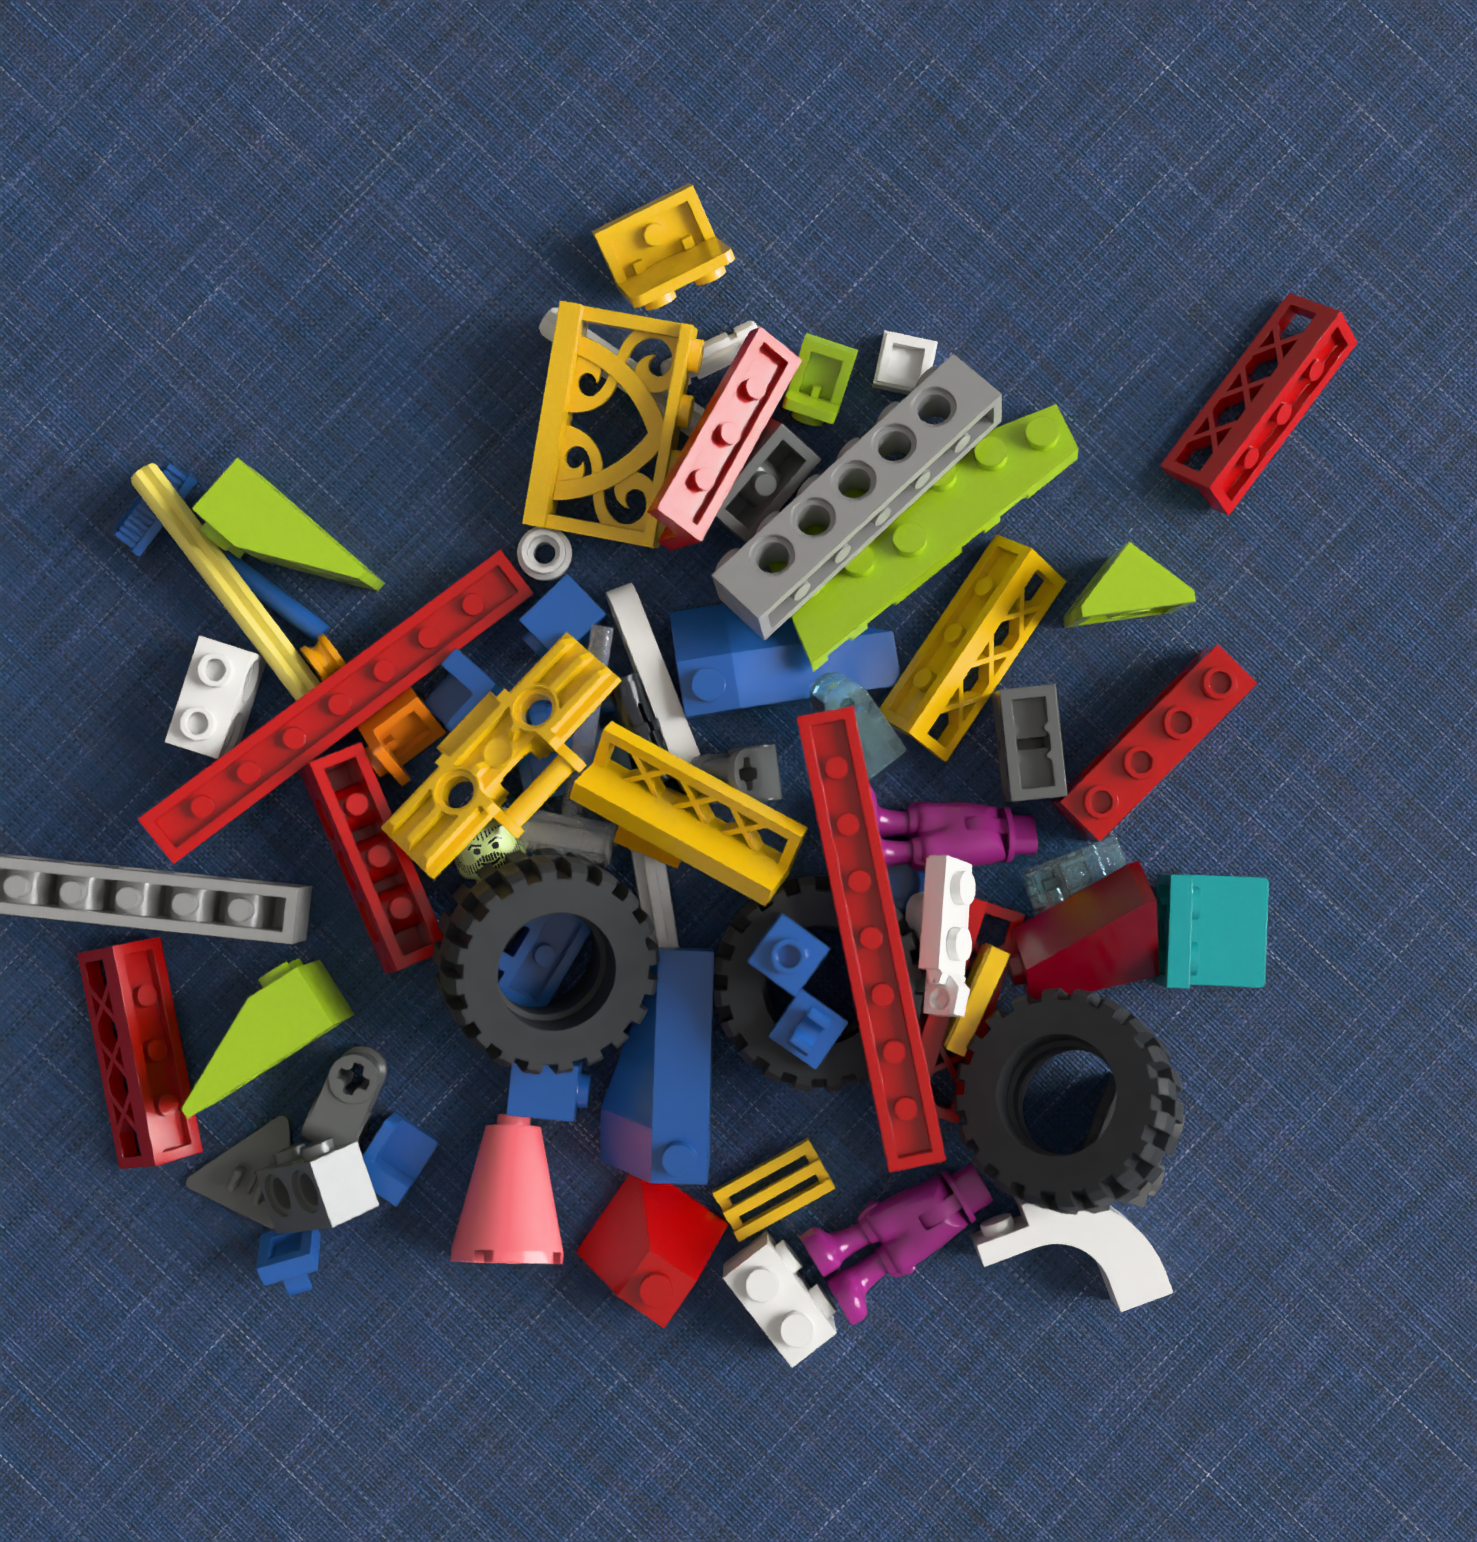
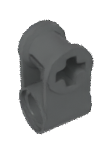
[690,744,782,805]
[300,1045,387,1145]

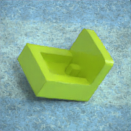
[782,333,858,426]

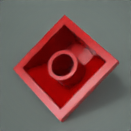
[576,1174,728,1328]

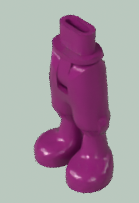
[870,785,1038,872]
[799,1163,993,1326]

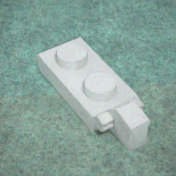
[918,855,975,1017]

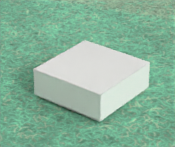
[872,330,938,395]

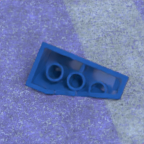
[669,604,900,720]
[600,947,715,1185]

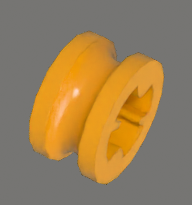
[300,633,346,682]

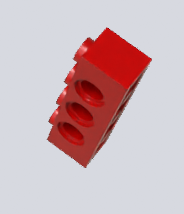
[1050,644,1257,842]
[299,742,443,974]

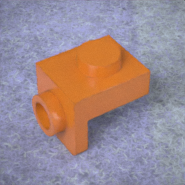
[357,687,446,787]

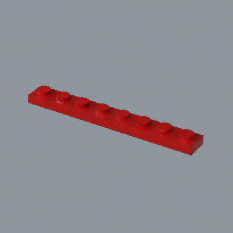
[138,549,534,864]
[796,706,946,1172]

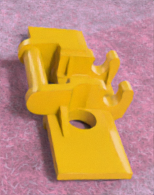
[381,632,621,879]

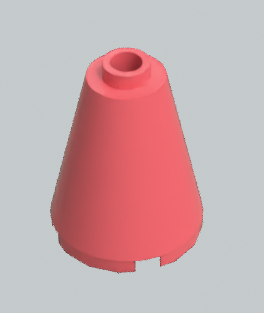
[450,1114,563,1264]

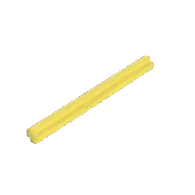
[131,463,321,701]

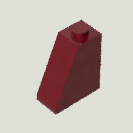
[1007,861,1159,1000]

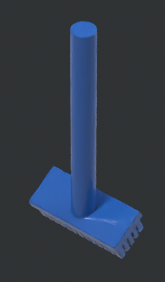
[111,460,330,643]

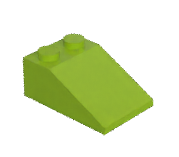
[192,458,385,591]
[181,958,355,1119]

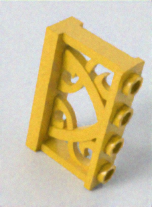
[522,301,704,548]

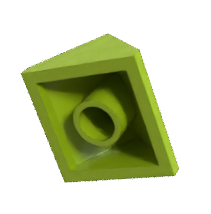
[1063,542,1196,628]

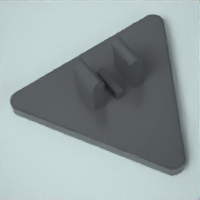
[186,1115,292,1230]

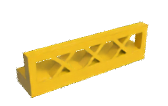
[875,534,1066,762]
[570,721,808,906]

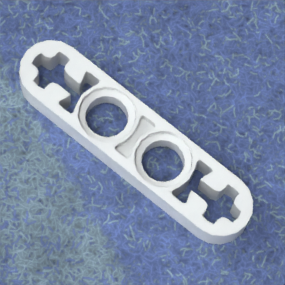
[605,583,700,791]

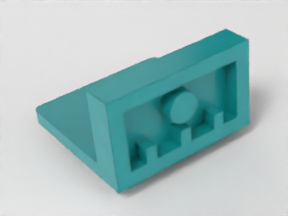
[1153,873,1269,989]

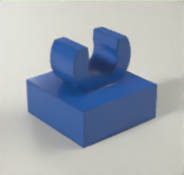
[768,988,848,1070]
[256,1230,321,1296]

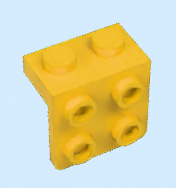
[591,183,735,311]

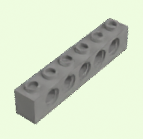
[712,354,1002,641]
[0,853,312,944]

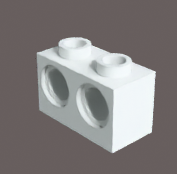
[165,636,266,759]

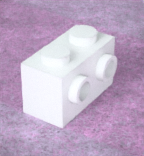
[723,1230,837,1368]

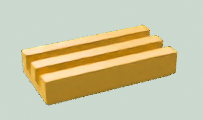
[942,943,1010,1057]
[712,1137,835,1242]

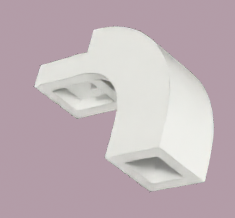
[970,1197,1173,1312]

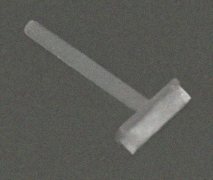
[517,624,617,866]

